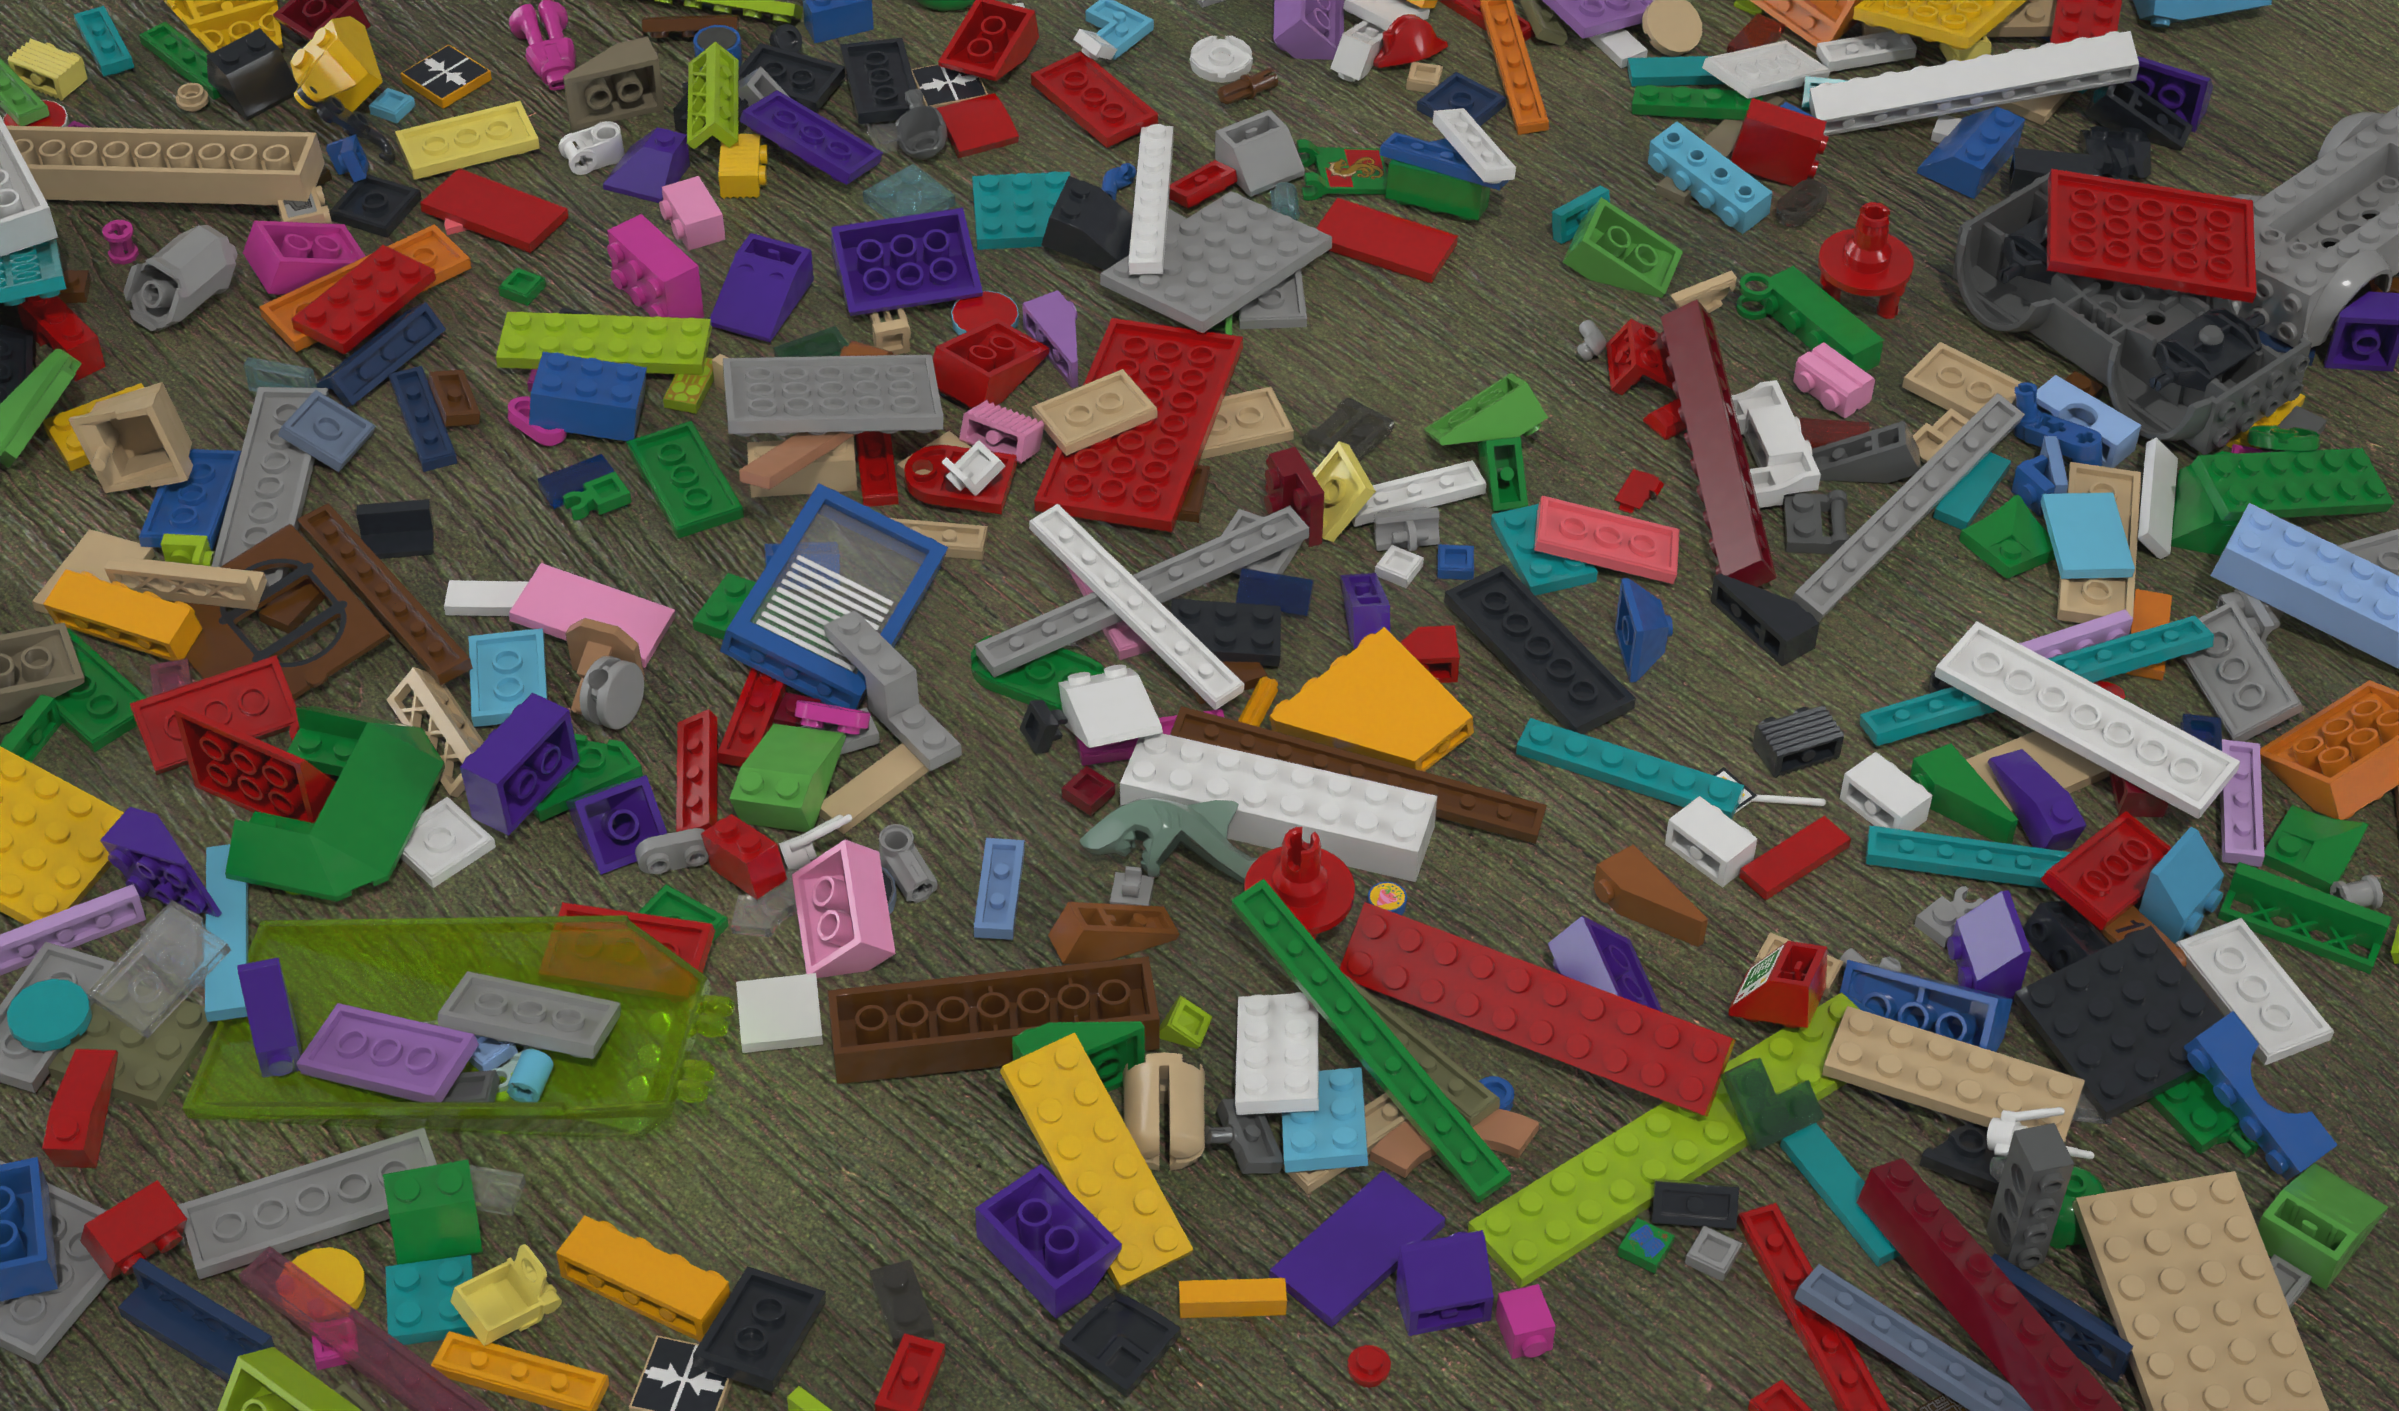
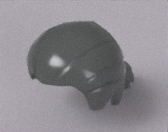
[896,89,947,159]

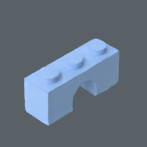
[2037,375,2141,468]

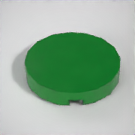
[2247,425,2320,451]

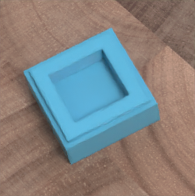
[369,88,415,124]

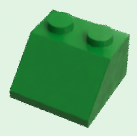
[383,1159,483,1265]

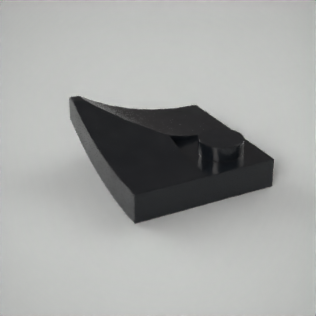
[1059,1291,1181,1398]

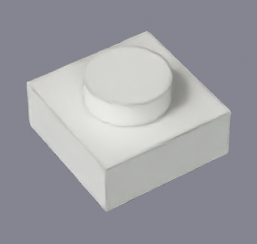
[1073,29,1118,60]

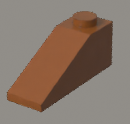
[1593,844,1708,947]
[1048,902,1180,964]

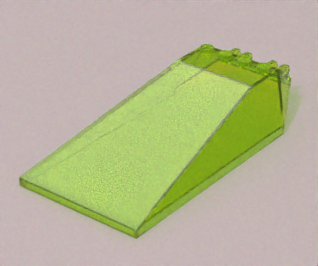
[182,915,735,1137]

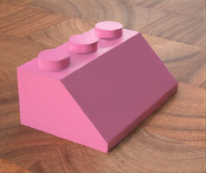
[792,840,896,978]

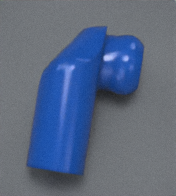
[1101,163,1137,200]

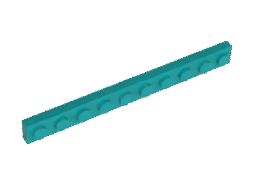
[1860,615,2214,746]

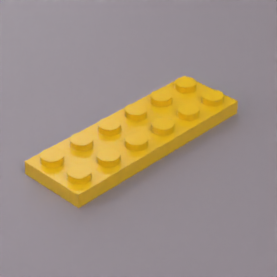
[1000,1032,1194,1290]

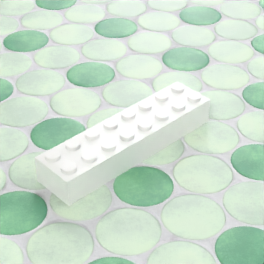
[1120,733,1437,882]

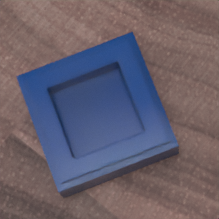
[1437,544,1474,580]

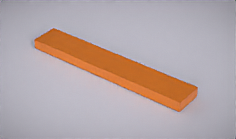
[1480,0,1549,135]

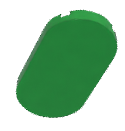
[971,632,1105,712]

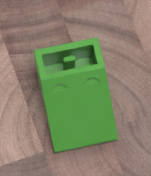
[2257,1163,2388,1290]

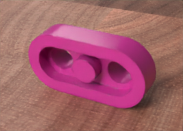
[508,396,567,446]
[794,700,871,735]

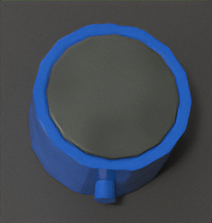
[693,25,743,70]

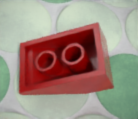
[938,0,1039,81]
[933,318,1050,409]

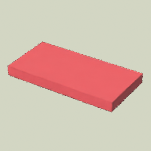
[1534,496,1680,584]

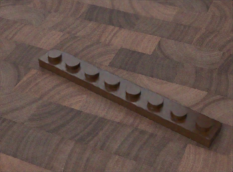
[297,503,473,686]

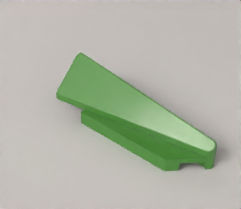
[0,349,82,468]

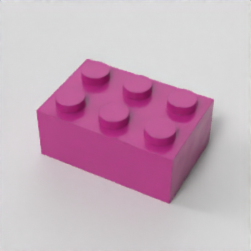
[607,214,704,319]

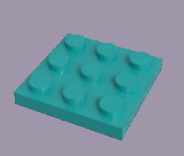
[972,171,1070,250]

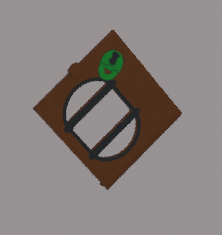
[166,524,390,699]

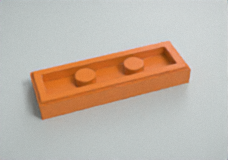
[2125,589,2172,681]

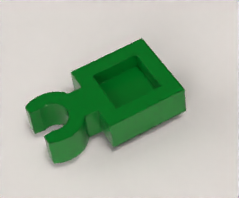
[563,471,632,520]

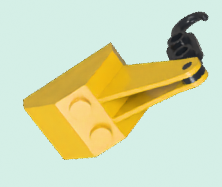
[290,16,395,162]

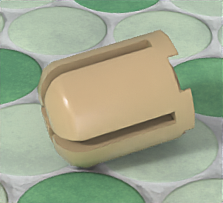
[1123,1052,1205,1171]

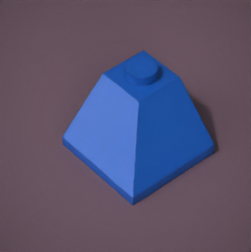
[1615,578,1673,682]

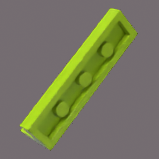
[687,41,739,149]

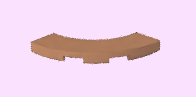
[1370,1109,1540,1178]

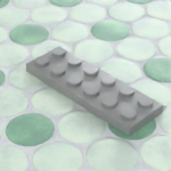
[177,1128,437,1280]

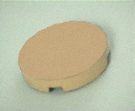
[1642,0,1702,57]

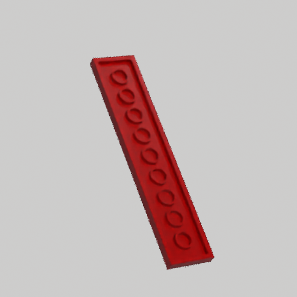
[1339,902,1736,1117]

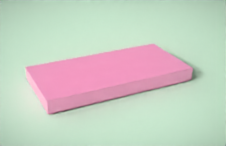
[509,563,675,668]

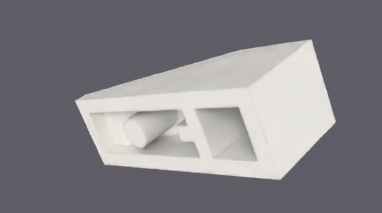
[1330,20,1384,82]

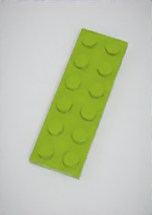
[496,312,712,375]

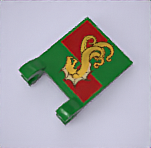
[1296,139,1388,201]

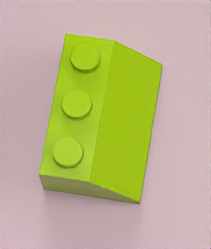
[217,1347,362,1411]

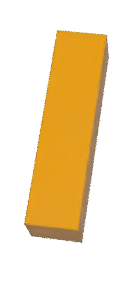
[1179,1278,1287,1318]

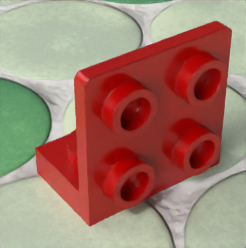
[1606,319,1676,395]

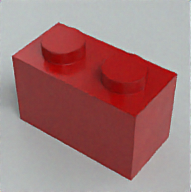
[701,814,788,899]
[80,1180,187,1280]

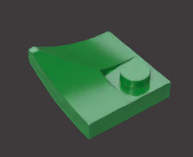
[1959,495,2055,579]
[2262,805,2369,894]

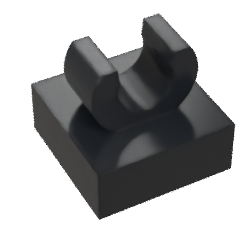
[1019,700,1068,754]

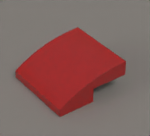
[936,93,1019,159]

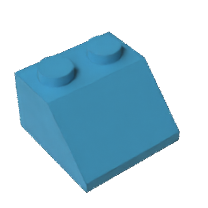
[2139,827,2224,944]

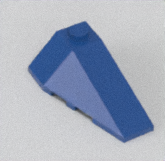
[1840,960,2013,1052]

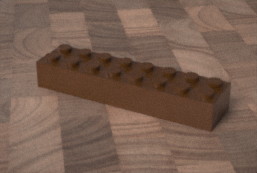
[828,956,1160,1084]

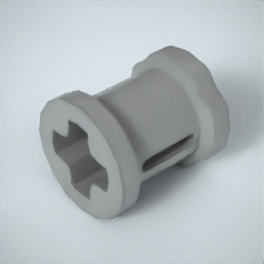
[2330,875,2383,910]

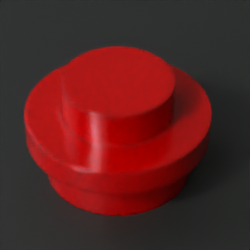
[1347,1345,1391,1388]

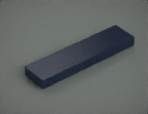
[388,366,457,472]

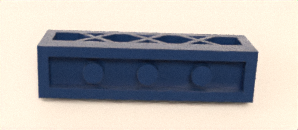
[313,302,446,408]
[1988,1253,2133,1383]
[118,1258,275,1382]

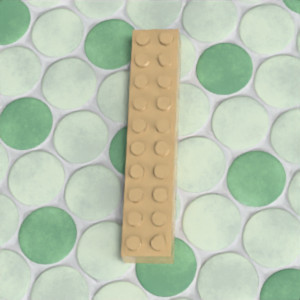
[6,126,325,206]

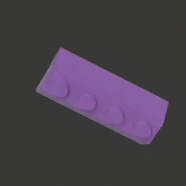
[1273,0,1344,60]

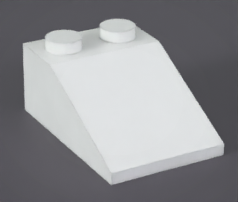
[1058,665,1163,748]

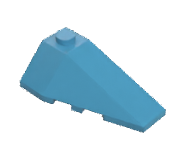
[2133,0,2272,28]

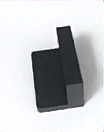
[356,499,434,559]

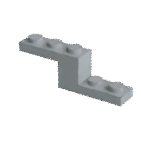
[824,610,962,771]

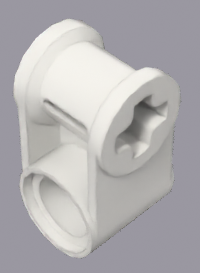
[558,121,625,175]

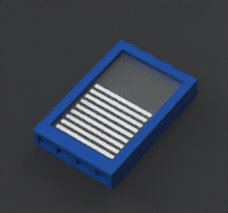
[720,483,948,710]

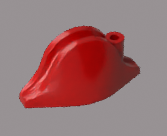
[1373,14,1448,68]

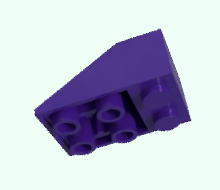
[710,233,814,342]
[100,807,222,917]

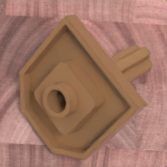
[565,618,645,716]

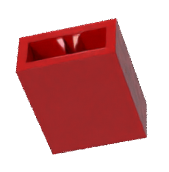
[1730,98,1829,190]

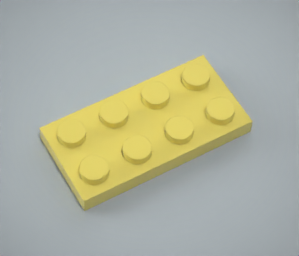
[395,101,540,180]

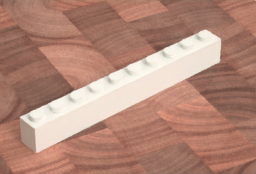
[1809,31,2139,135]

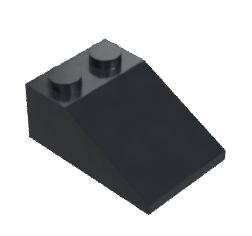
[1041,176,1133,270]

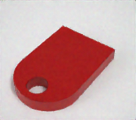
[904,445,1017,515]

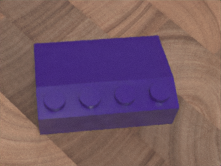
[831,208,983,316]

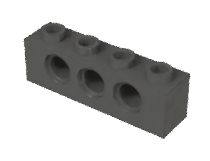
[1986,1123,2074,1269]

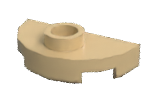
[1671,270,1737,313]

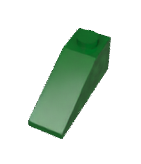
[1909,743,2018,844]

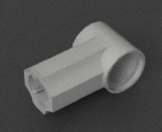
[879,824,937,903]

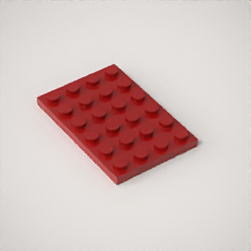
[2047,169,2257,303]

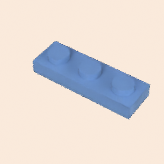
[974,838,1025,940]

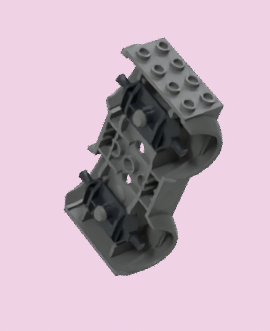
[1952,173,2312,455]

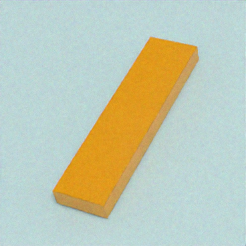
[430,1331,610,1411]

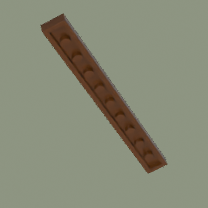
[1170,706,1547,844]

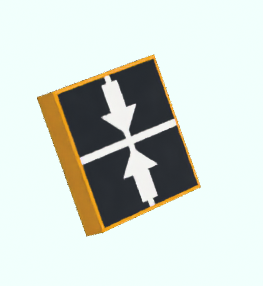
[400,45,492,109]

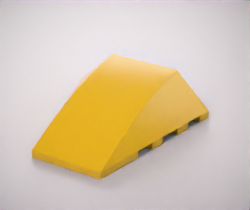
[163,0,283,53]

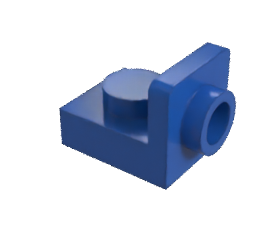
[326,134,369,182]

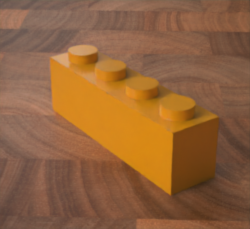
[43,569,203,664]
[556,1215,730,1342]

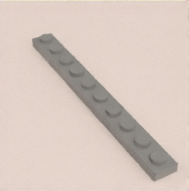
[1791,393,2025,622]
[975,506,1309,677]

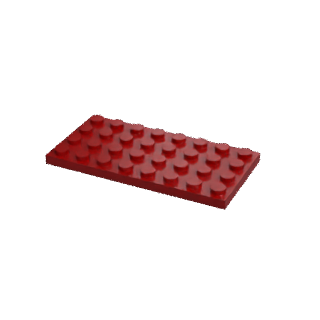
[1034,318,1243,532]

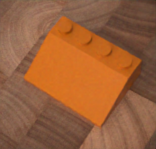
[2260,680,2399,820]

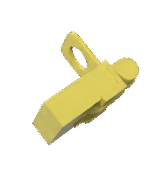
[450,1244,562,1346]

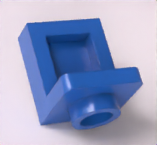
[2011,454,2056,516]

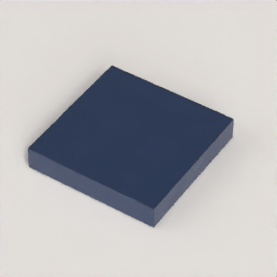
[1417,72,1506,126]

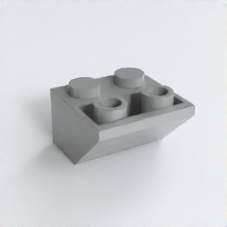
[1215,110,1305,197]

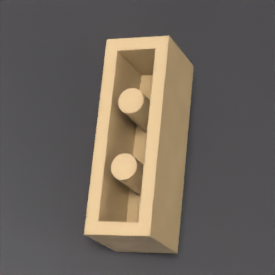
[747,436,857,498]

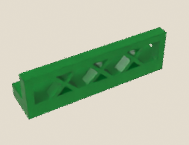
[2217,862,2392,974]

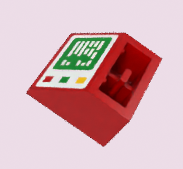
[1729,941,1827,1028]

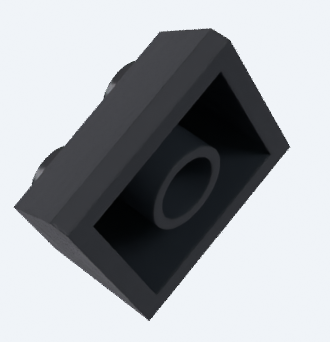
[207,28,298,121]

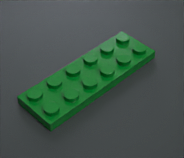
[2191,448,2394,521]

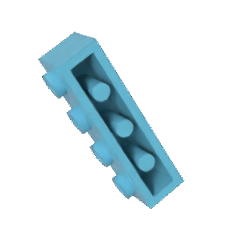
[1648,121,1772,234]

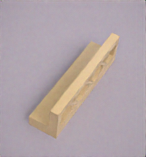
[104,557,267,610]
[387,667,484,798]

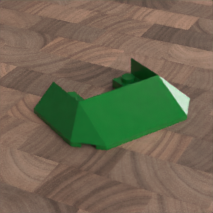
[225,706,445,902]

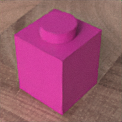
[1495,1284,1556,1359]

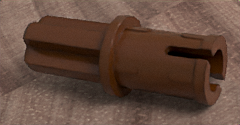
[1217,68,1278,105]

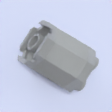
[123,225,237,331]

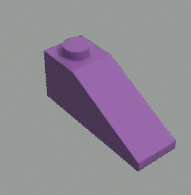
[1023,290,1078,388]

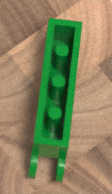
[1736,265,1884,372]

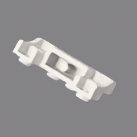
[1732,380,1821,508]

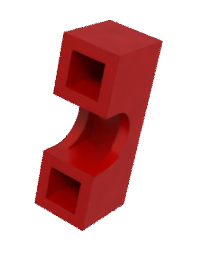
[17,295,106,382]

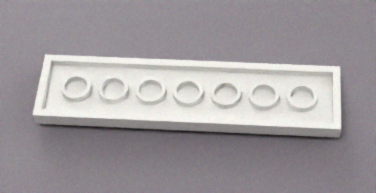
[1935,621,2240,819]

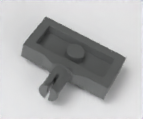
[1204,1099,1284,1174]

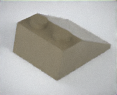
[563,36,665,131]
[0,623,84,723]

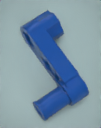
[2014,382,2102,466]

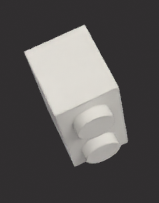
[1839,752,1933,831]
[1665,796,1757,888]

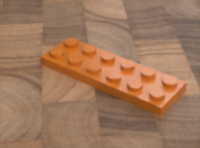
[259,224,472,352]

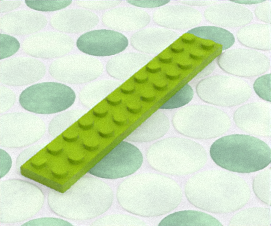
[1468,992,1860,1288]

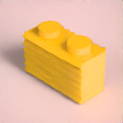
[718,134,768,199]

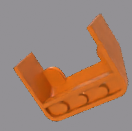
[1750,0,1863,47]

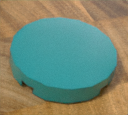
[7,979,92,1051]

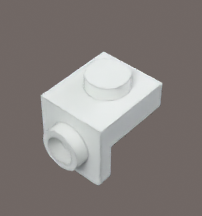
[942,440,1005,496]

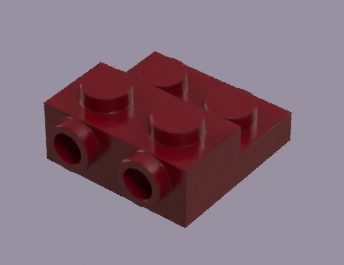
[1264,447,1325,548]

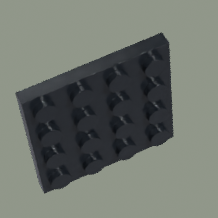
[2014,925,2224,1121]

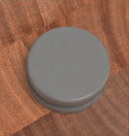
[580,656,644,730]

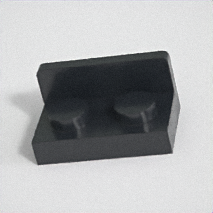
[2023,901,2111,971]

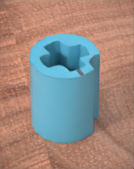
[507,1049,554,1104]

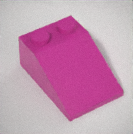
[243,220,366,295]

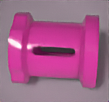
[102,220,139,265]

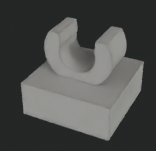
[1110,866,1154,906]

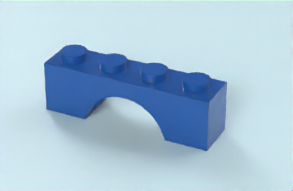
[2183,1011,2337,1181]

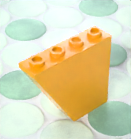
[1269,627,1474,772]

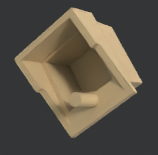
[69,382,193,493]

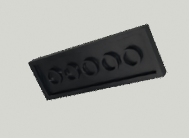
[1444,564,1636,734]

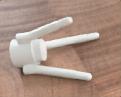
[779,814,853,872]
[1987,1107,2094,1159]

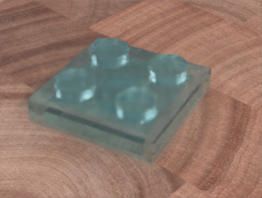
[863,164,956,219]

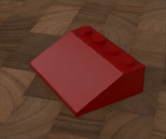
[174,705,336,823]

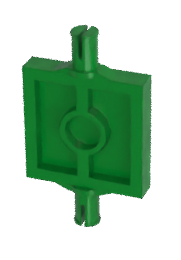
[2147,1073,2259,1158]

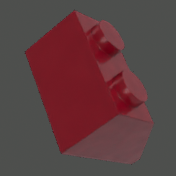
[273,0,371,42]

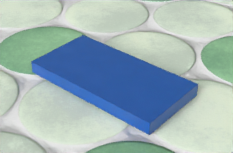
[139,449,241,549]

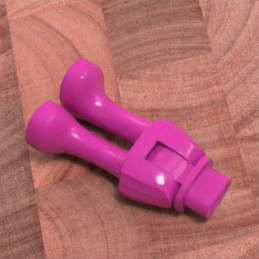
[509,0,576,91]

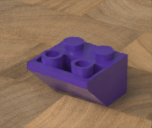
[1395,1230,1494,1336]

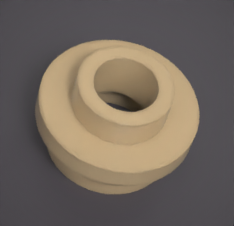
[176,83,209,112]

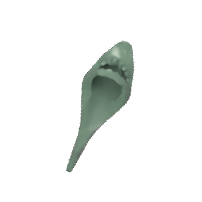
[1079,798,1258,884]

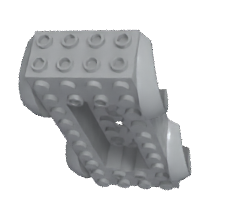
[2229,105,2399,347]

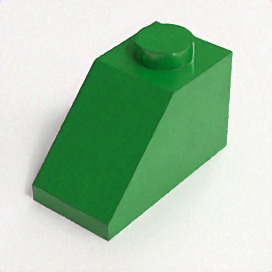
[1478,437,1528,511]

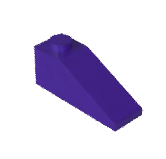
[1340,573,1391,649]
[1988,749,2087,851]
[237,957,302,1078]

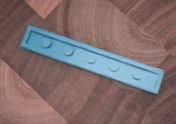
[205,844,248,1022]

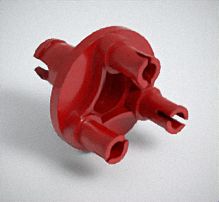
[1818,202,1914,319]
[1244,827,1355,939]

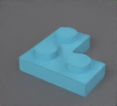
[1085,0,1154,60]

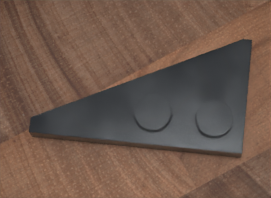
[1919,1122,2007,1194]

